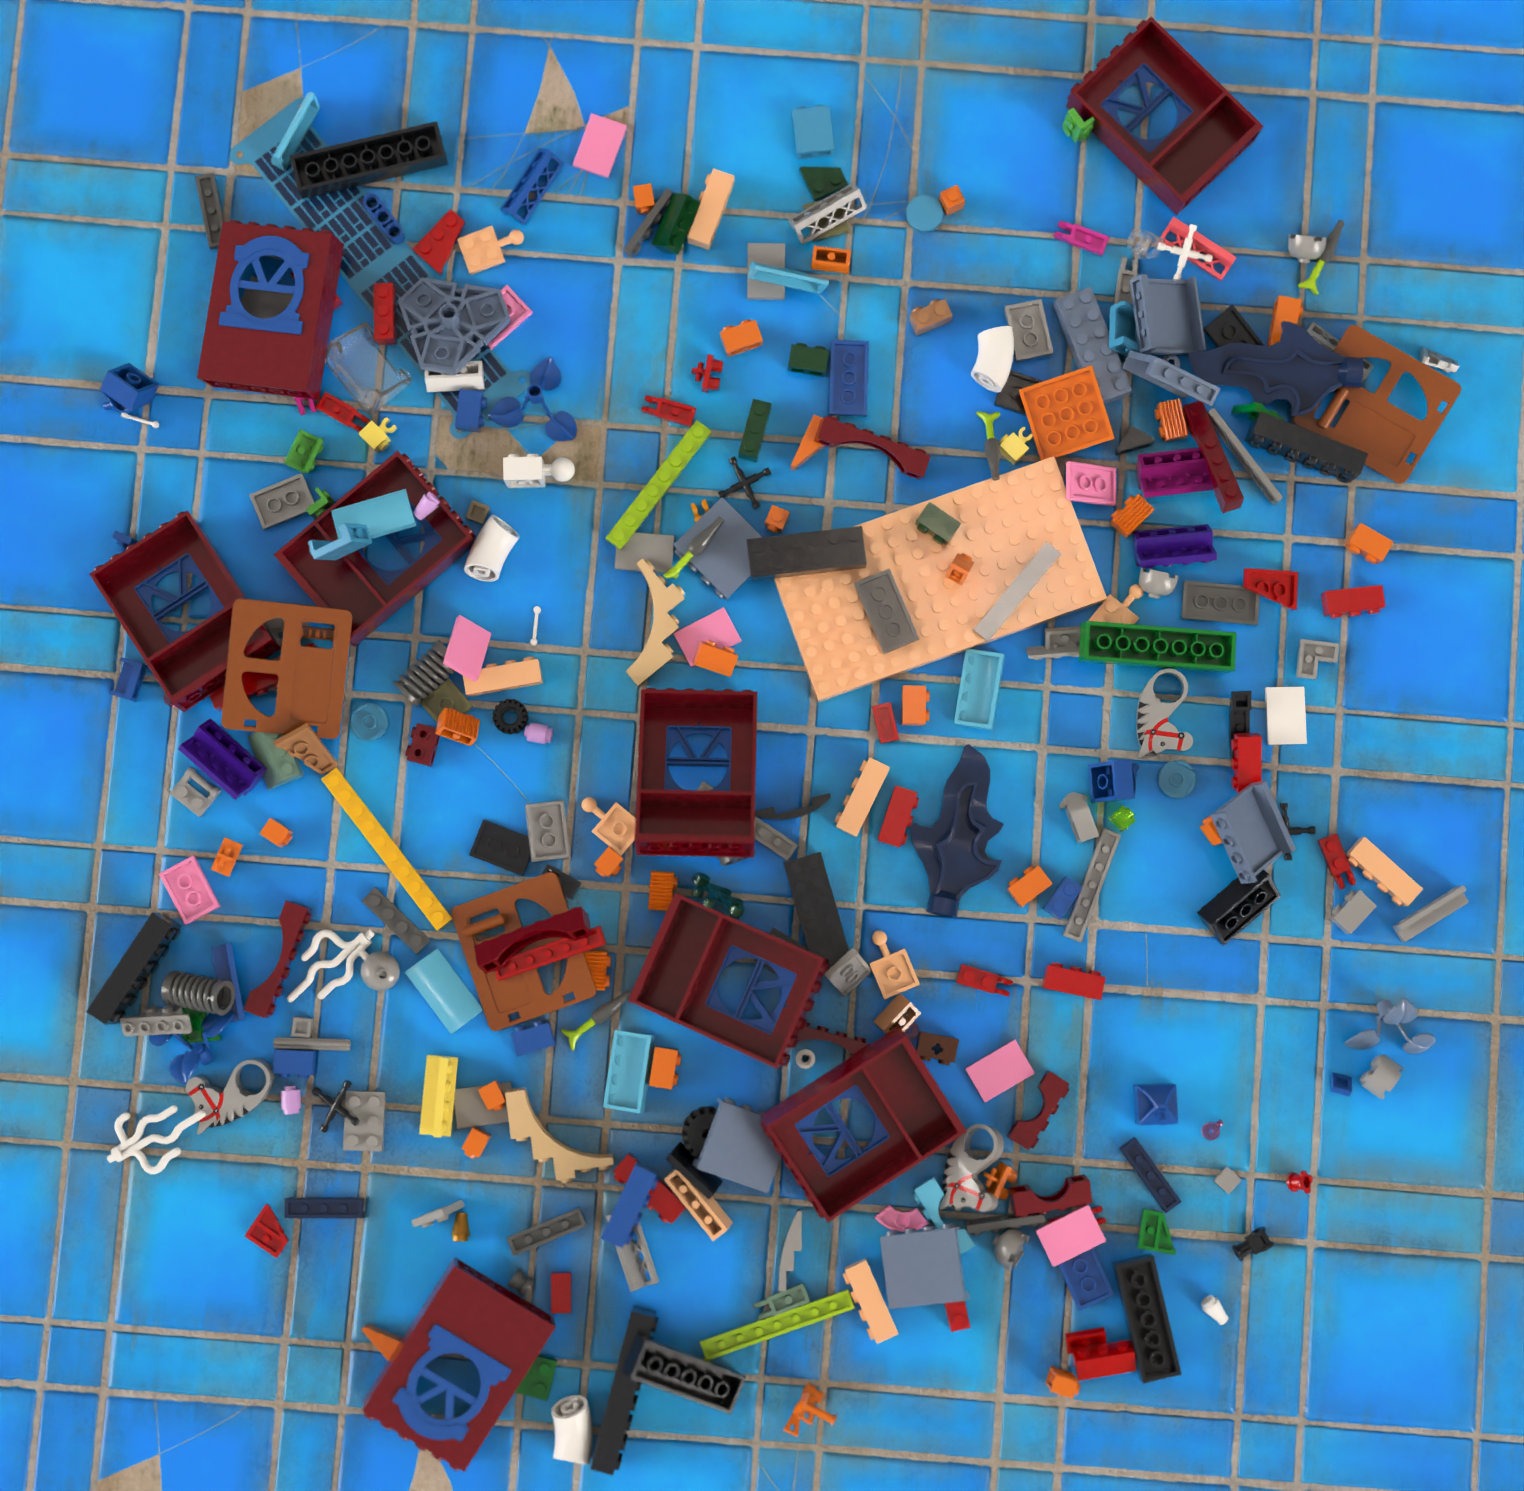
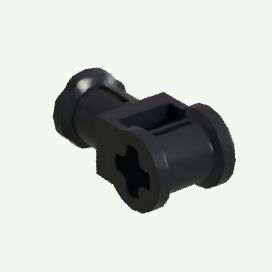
[1232,1226,1274,1262]

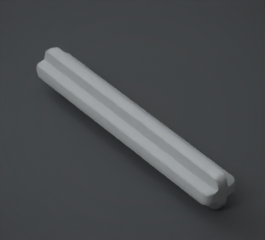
[273,1037,351,1051]

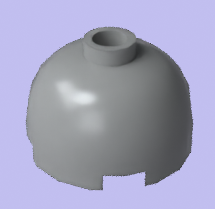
[1288,234,1327,263]
[1139,568,1179,599]
[360,951,400,991]
[993,1229,1029,1271]

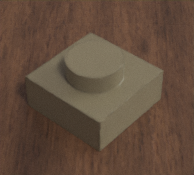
[465,500,491,525]

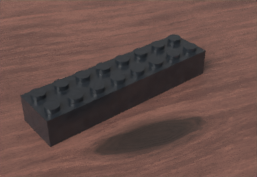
[290,121,448,199]
[590,1305,659,1475]

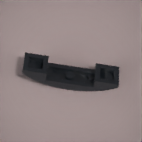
[1229,691,1251,759]
[755,793,831,821]

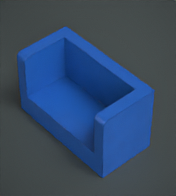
[109,657,148,702]

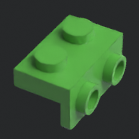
[1062,108,1096,143]
[283,429,324,474]
[306,487,335,520]

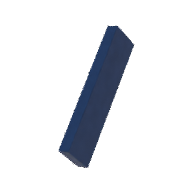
[1119,1137,1181,1213]
[285,1198,364,1218]

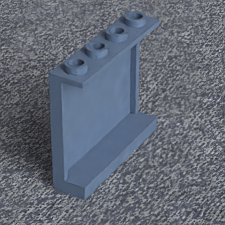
[1130,274,1206,355]
[1122,351,1221,406]
[673,497,762,601]
[1210,781,1296,884]
[692,1097,782,1193]
[880,1224,970,1309]

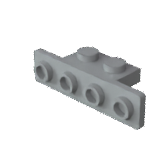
[1026,626,1080,660]
[120,1005,192,1036]

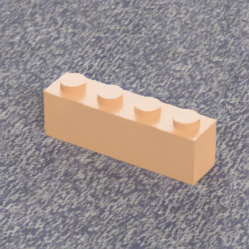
[687,168,735,250]
[463,657,544,697]
[834,757,890,837]
[1346,837,1423,906]
[664,1168,733,1241]
[843,1258,898,1344]

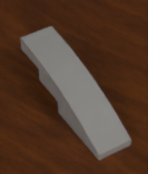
[778,1209,802,1291]

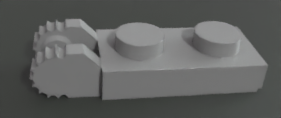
[1113,256,1138,305]

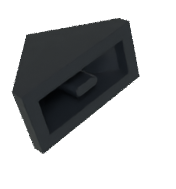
[1115,425,1155,456]

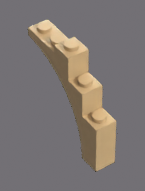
[626,558,685,686]
[505,1087,614,1183]

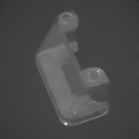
[325,322,413,415]

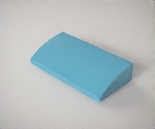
[271,92,320,171]
[748,261,829,294]
[331,489,417,539]
[954,649,1005,731]
[405,949,483,1034]
[603,1030,656,1114]

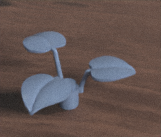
[1344,998,1436,1054]

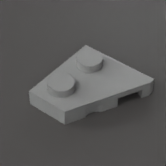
[1419,347,1459,373]
[411,1199,465,1228]

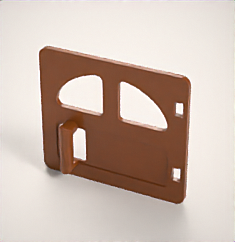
[1293,325,1461,484]
[221,598,352,739]
[451,872,597,1031]

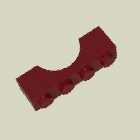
[1007,1070,1070,1150]
[1009,1174,1092,1217]

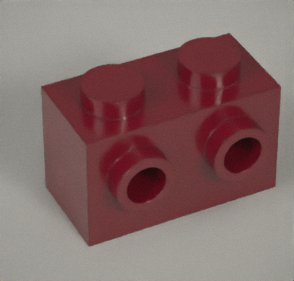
[405,723,440,767]

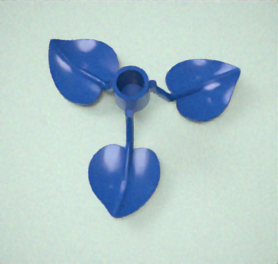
[488,357,577,441]
[149,1010,235,1084]

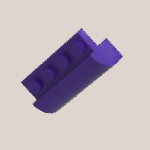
[1133,524,1217,569]
[178,719,267,800]

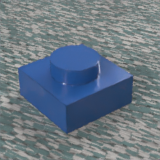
[112,530,138,548]
[1330,1072,1352,1096]

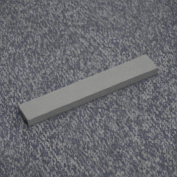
[1207,408,1283,505]
[973,541,1061,642]
[697,781,798,861]
[1062,828,1121,943]

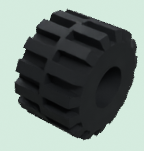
[682,1106,717,1157]

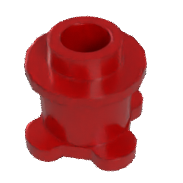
[1287,1171,1313,1194]

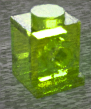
[1108,805,1136,832]

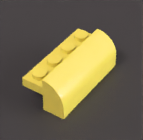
[419,1054,458,1138]

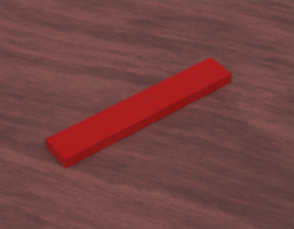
[494,926,607,981]

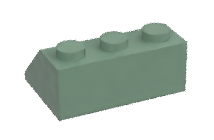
[248,732,305,790]

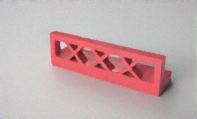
[1158,217,1237,281]

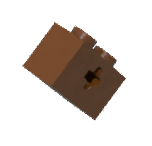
[916,1031,959,1065]

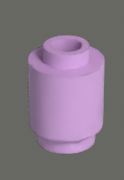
[524,722,553,744]
[280,1086,301,1114]

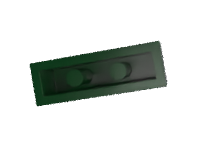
[652,193,700,255]
[738,399,772,463]

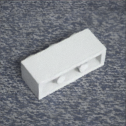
[425,361,484,392]

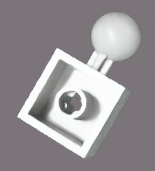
[503,454,575,488]

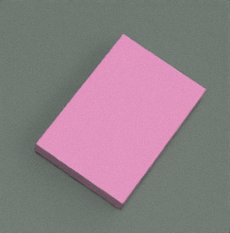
[573,113,627,178]
[486,285,533,350]
[1066,461,1116,506]
[673,607,742,668]
[443,615,491,682]
[159,855,221,925]
[965,1039,1035,1103]
[1035,1204,1106,1267]

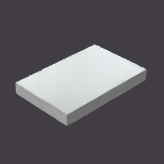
[1265,687,1307,745]

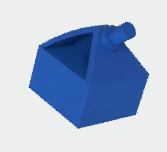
[100,363,159,413]
[1088,760,1139,803]
[1133,1083,1178,1125]

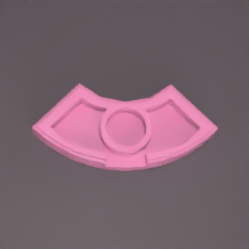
[874,1205,929,1232]

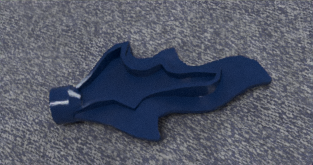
[1188,321,1364,416]
[911,744,1004,918]

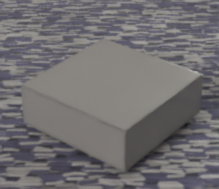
[291,1017,314,1038]
[1213,1166,1241,1194]

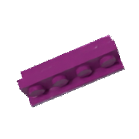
[1137,448,1214,498]

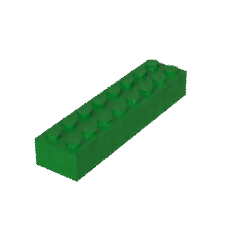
[1079,621,1236,673]

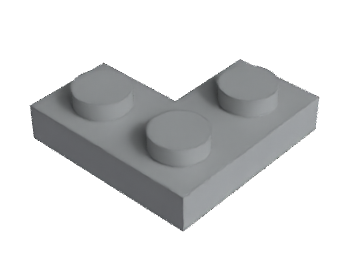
[1296,639,1339,680]

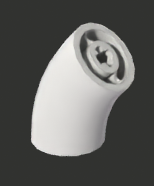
[971,326,1014,393]
[464,515,520,582]
[551,1395,592,1465]

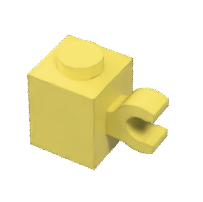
[358,418,397,453]
[999,427,1033,465]

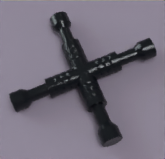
[718,457,771,510]
[1280,803,1316,860]
[312,1080,360,1133]

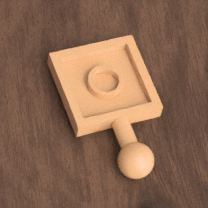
[457,226,524,275]
[1088,584,1144,624]
[582,797,635,856]
[869,930,920,999]

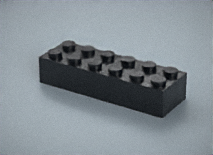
[1245,412,1368,483]
[747,526,867,581]
[783,852,849,968]
[86,912,182,1025]
[1112,1253,1182,1384]
[621,1334,746,1415]

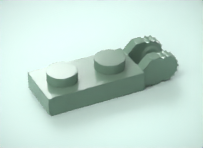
[753,1282,810,1320]

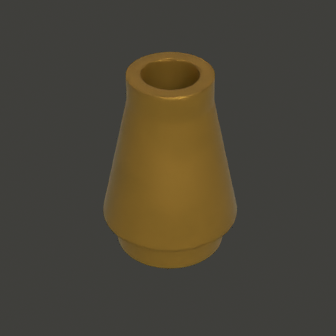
[451,1213,470,1242]

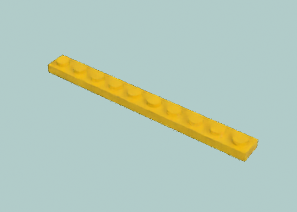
[321,767,453,931]

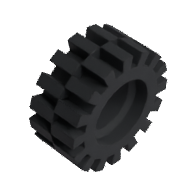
[492,699,528,735]

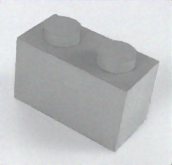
[1329,890,1377,934]

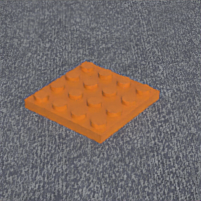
[1019,365,1115,461]

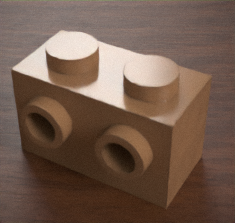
[909,299,953,336]
[873,993,921,1034]

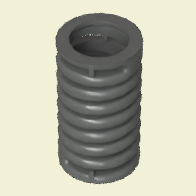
[393,640,455,707]
[161,970,235,1015]

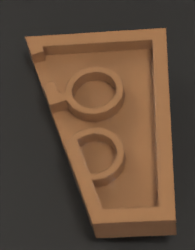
[274,723,339,775]

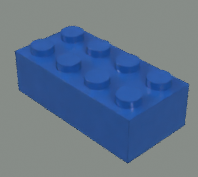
[601,1161,660,1248]

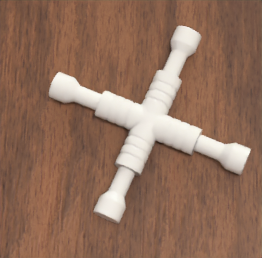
[1158,224,1213,280]

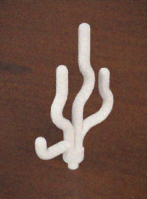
[287,929,375,1002]
[107,1105,206,1174]

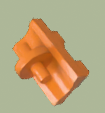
[210,837,243,877]
[983,1162,1018,1200]

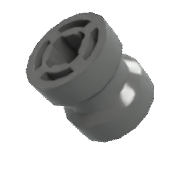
[507,1269,534,1297]

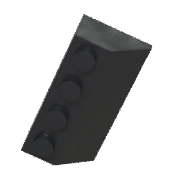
[1197,870,1281,946]

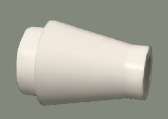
[796,1049,815,1069]
[1201,1295,1229,1325]

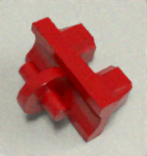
[691,354,723,393]

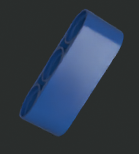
[363,193,405,245]

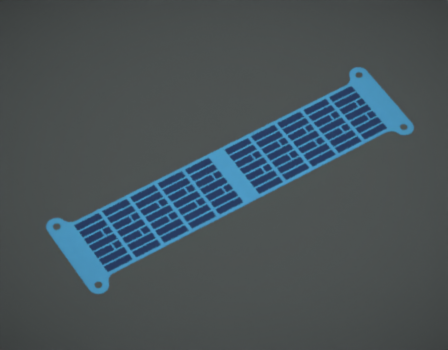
[229,97,531,439]

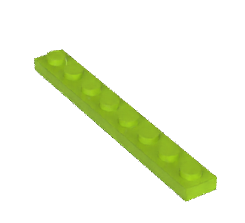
[605,420,712,550]
[700,1289,855,1360]

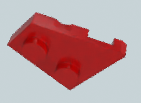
[245,1203,289,1258]

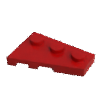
[412,209,465,276]
[1243,568,1298,610]

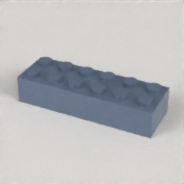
[1053,287,1132,405]

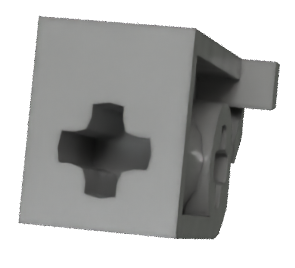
[1059,792,1099,843]

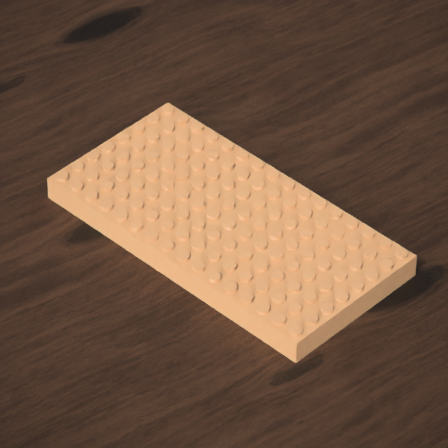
[773,456,1107,703]

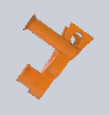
[783,1383,837,1437]

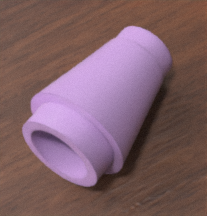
[413,491,441,520]

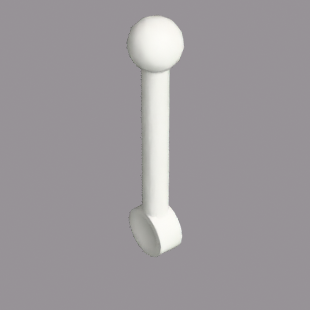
[121,413,160,428]
[530,606,541,646]

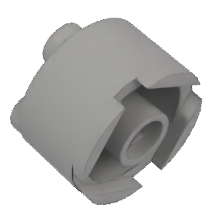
[1359,1054,1404,1100]

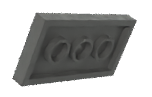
[854,568,919,655]
[1180,581,1260,626]

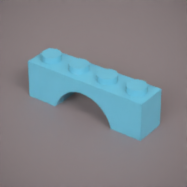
[912,1176,975,1255]

